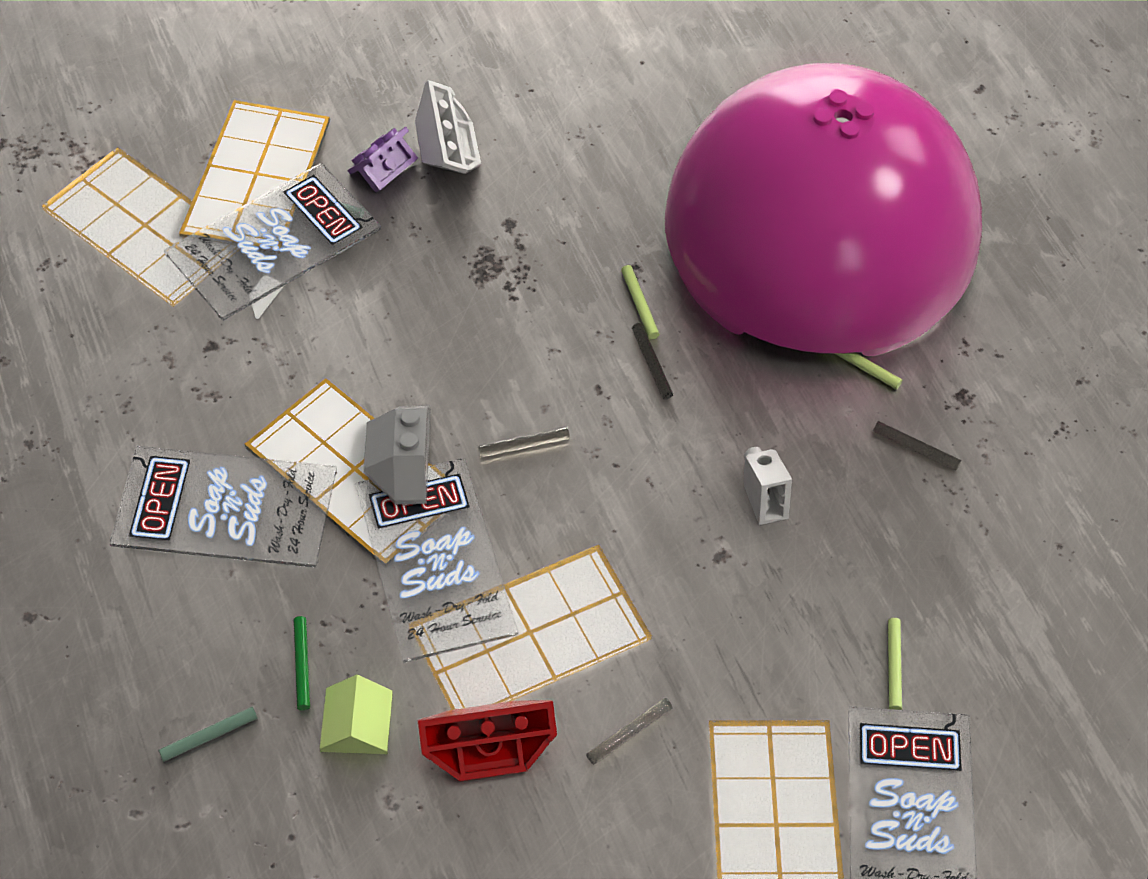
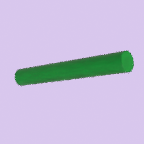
[293,616,310,710]

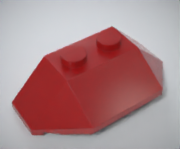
[417,700,557,781]

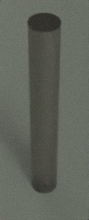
[632,323,673,399]
[873,421,962,471]
[478,427,570,458]
[586,698,673,765]

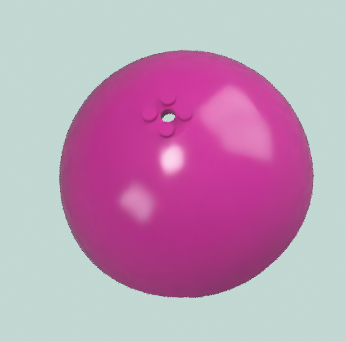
[665,63,982,357]

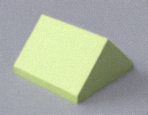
[320,674,393,754]

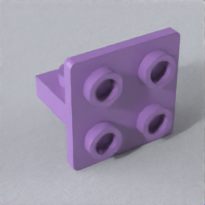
[347,127,418,193]

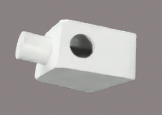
[743,447,792,525]

